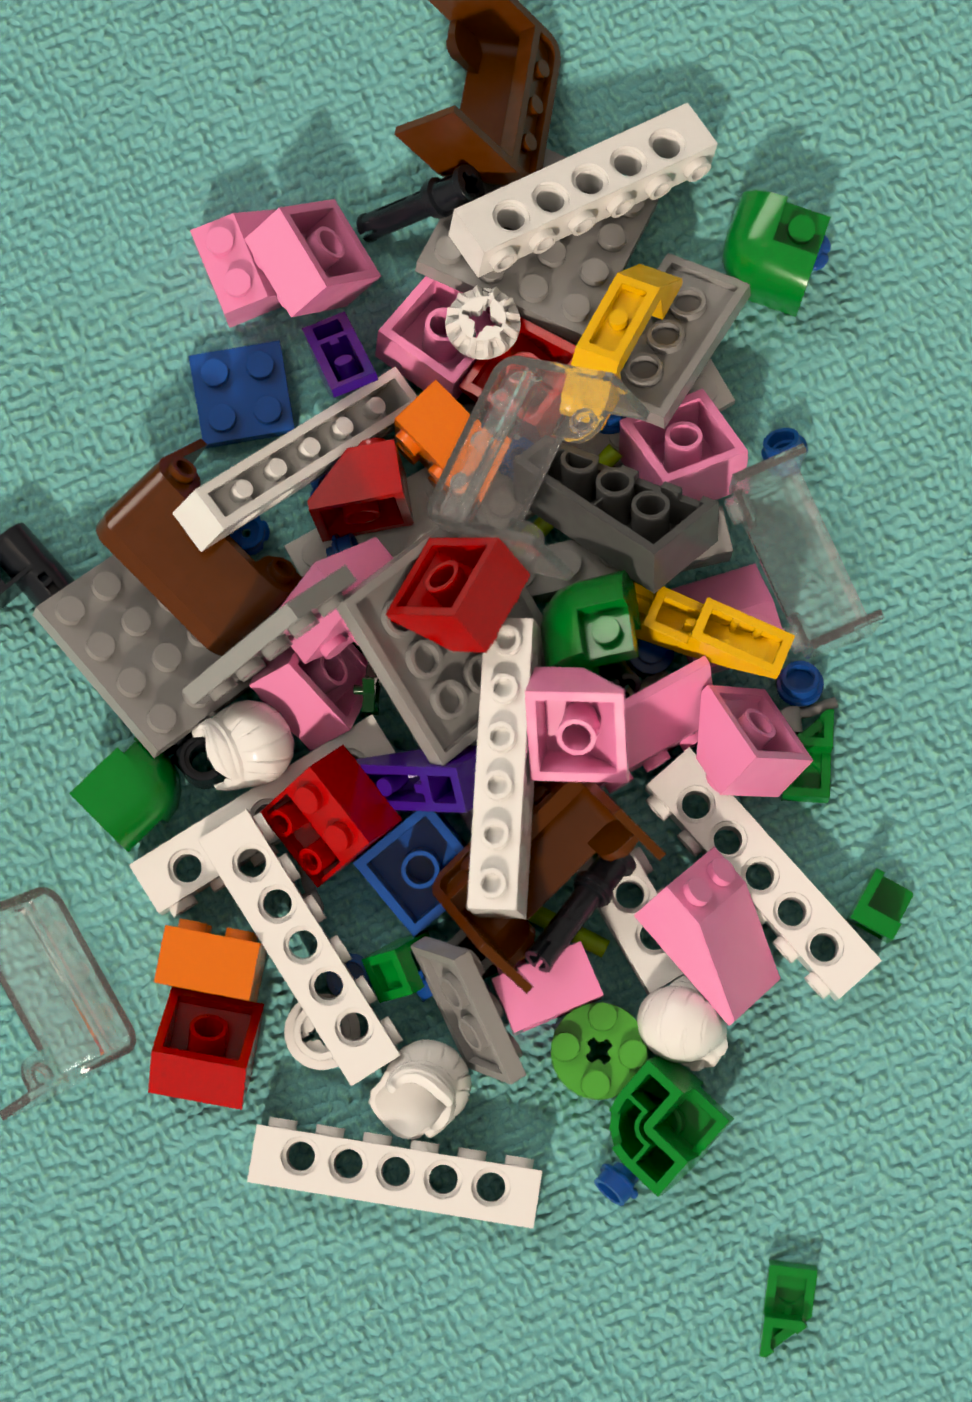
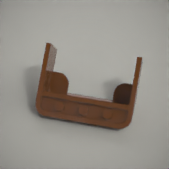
[394,0,561,186]
[96,438,304,656]
[432,781,666,994]

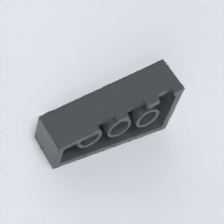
[512,436,719,594]

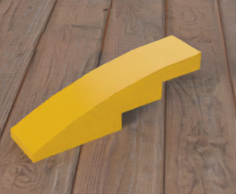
[632,581,795,679]

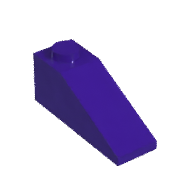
[302,311,379,398]
[355,745,477,813]

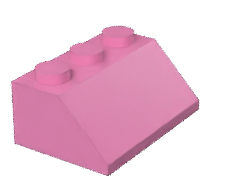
[595,655,713,793]

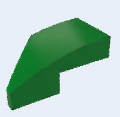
[781,709,834,803]
[759,1259,818,1357]

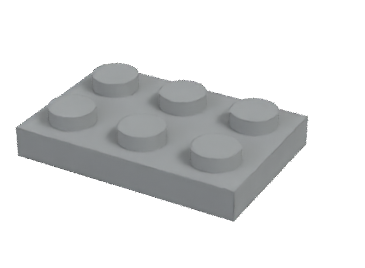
[410,936,527,1085]

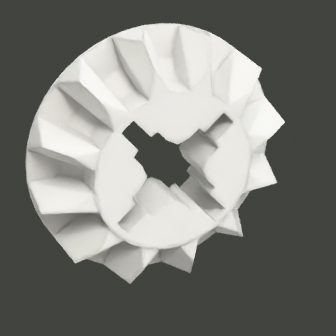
[445,285,521,360]
[284,994,361,1070]

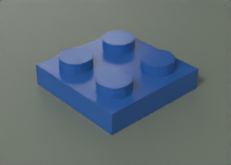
[189,340,295,449]

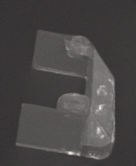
[427,356,650,581]
[724,443,885,659]
[0,887,136,1121]

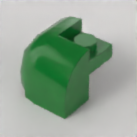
[721,190,831,317]
[541,570,641,676]
[69,737,182,852]
[609,1056,734,1197]

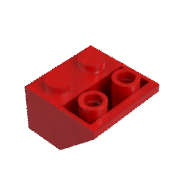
[259,744,402,888]

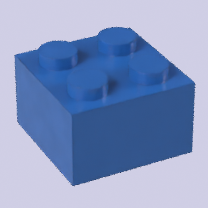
[353,811,467,937]

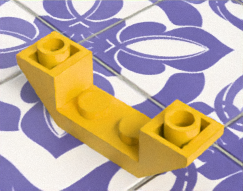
[559,264,683,430]

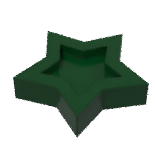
[353,662,382,716]

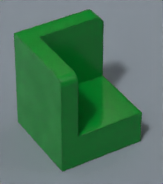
[846,868,913,943]
[361,930,430,1003]

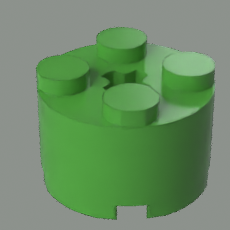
[550,1002,648,1100]

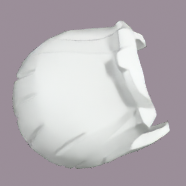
[192,700,294,791]
[637,975,728,1071]
[369,1040,472,1140]

